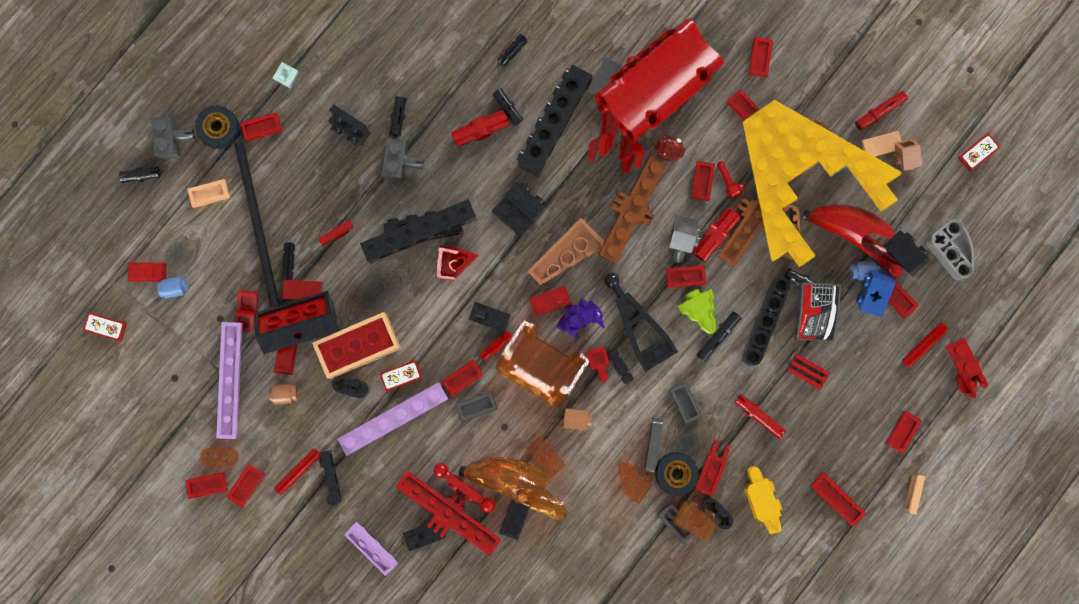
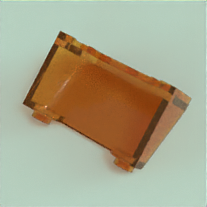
[495,320,590,408]

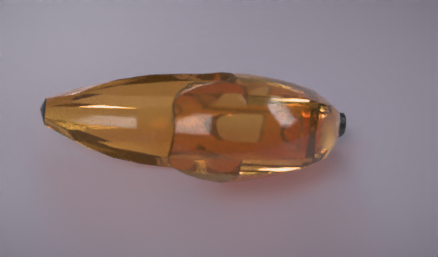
[459,457,566,524]

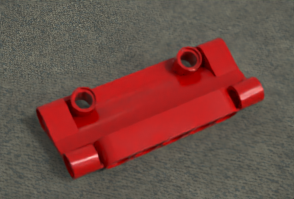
[595,19,724,142]

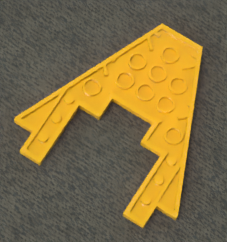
[743,100,902,267]

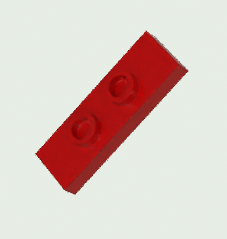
[809,472,866,527]

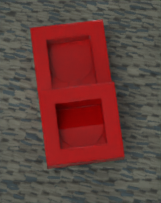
[235,290,259,333]

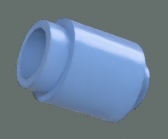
[851,260,880,280]
[157,276,188,299]

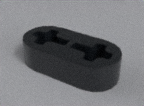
[332,376,369,398]
[701,497,733,530]

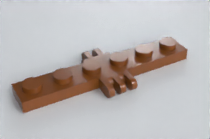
[598,155,667,264]
[718,179,794,267]

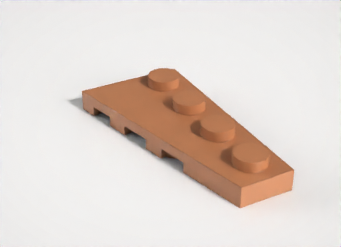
[526,218,605,285]

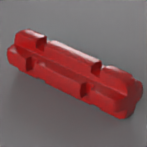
[479,331,513,361]

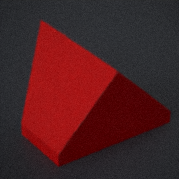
[436,245,479,281]

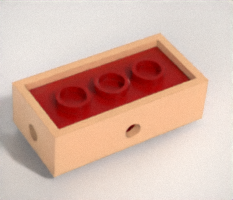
[312,312,402,379]

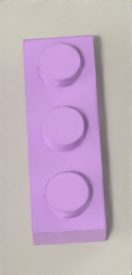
[345,522,398,576]

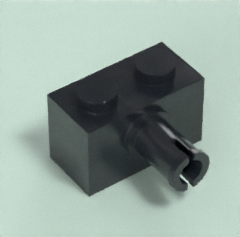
[883,230,930,277]

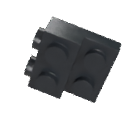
[328,104,371,146]
[492,182,545,237]

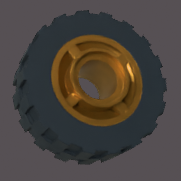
[195,105,240,149]
[654,452,699,496]

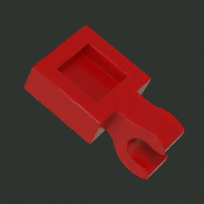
[586,346,610,382]

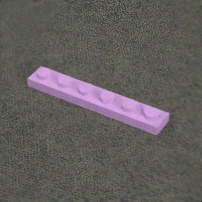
[216,322,243,439]
[337,382,448,456]

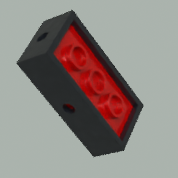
[254,290,339,354]

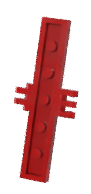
[395,470,501,556]

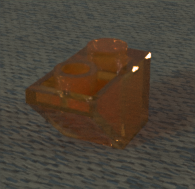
[618,461,653,504]

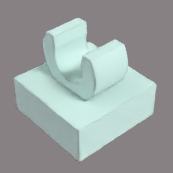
[273,62,299,89]

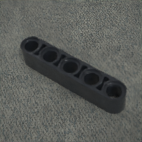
[742,277,791,366]

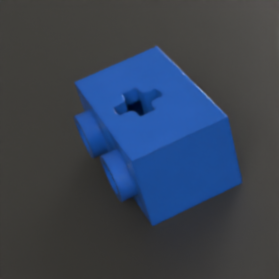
[856,269,896,317]

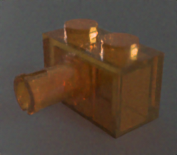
[672,499,719,542]

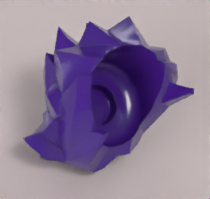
[556,298,605,338]

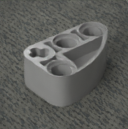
[926,219,974,280]

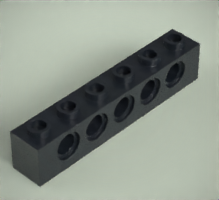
[517,64,592,177]
[360,199,477,264]

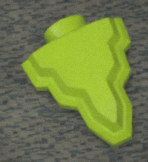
[677,289,716,335]

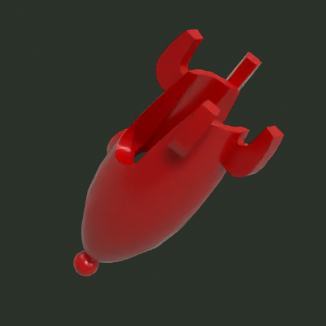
[588,56,644,173]

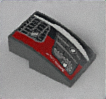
[795,283,841,341]

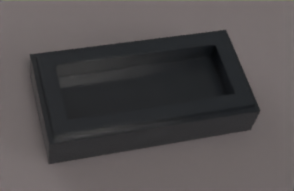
[499,497,531,541]

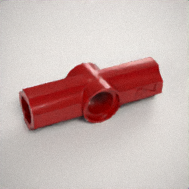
[451,110,509,148]
[692,208,741,262]

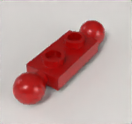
[433,463,496,513]

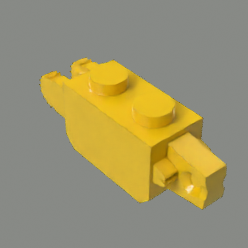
[744,466,782,534]

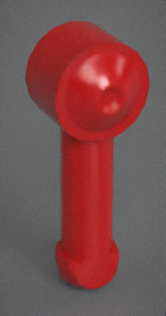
[717,161,745,199]

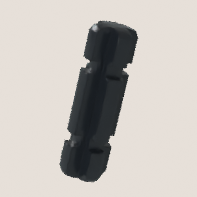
[497,34,527,67]
[282,242,295,280]
[607,348,634,384]

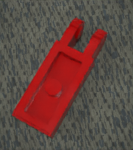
[945,338,988,394]
[694,439,731,497]

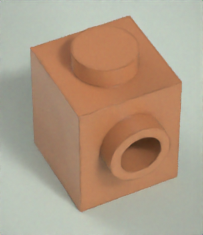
[893,139,922,171]

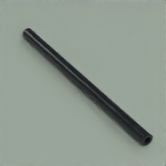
[234,142,280,308]

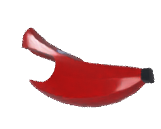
[803,204,903,279]

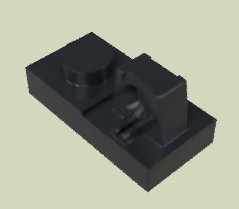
[468,302,511,333]
[403,523,446,551]

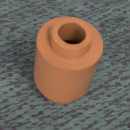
[269,384,298,405]

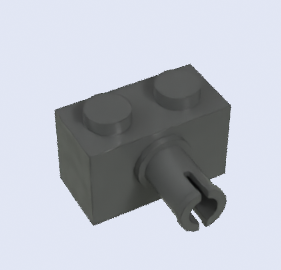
[151,115,195,160]
[382,138,424,182]
[669,215,701,262]

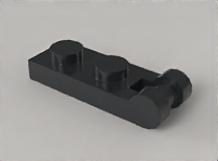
[319,450,342,506]

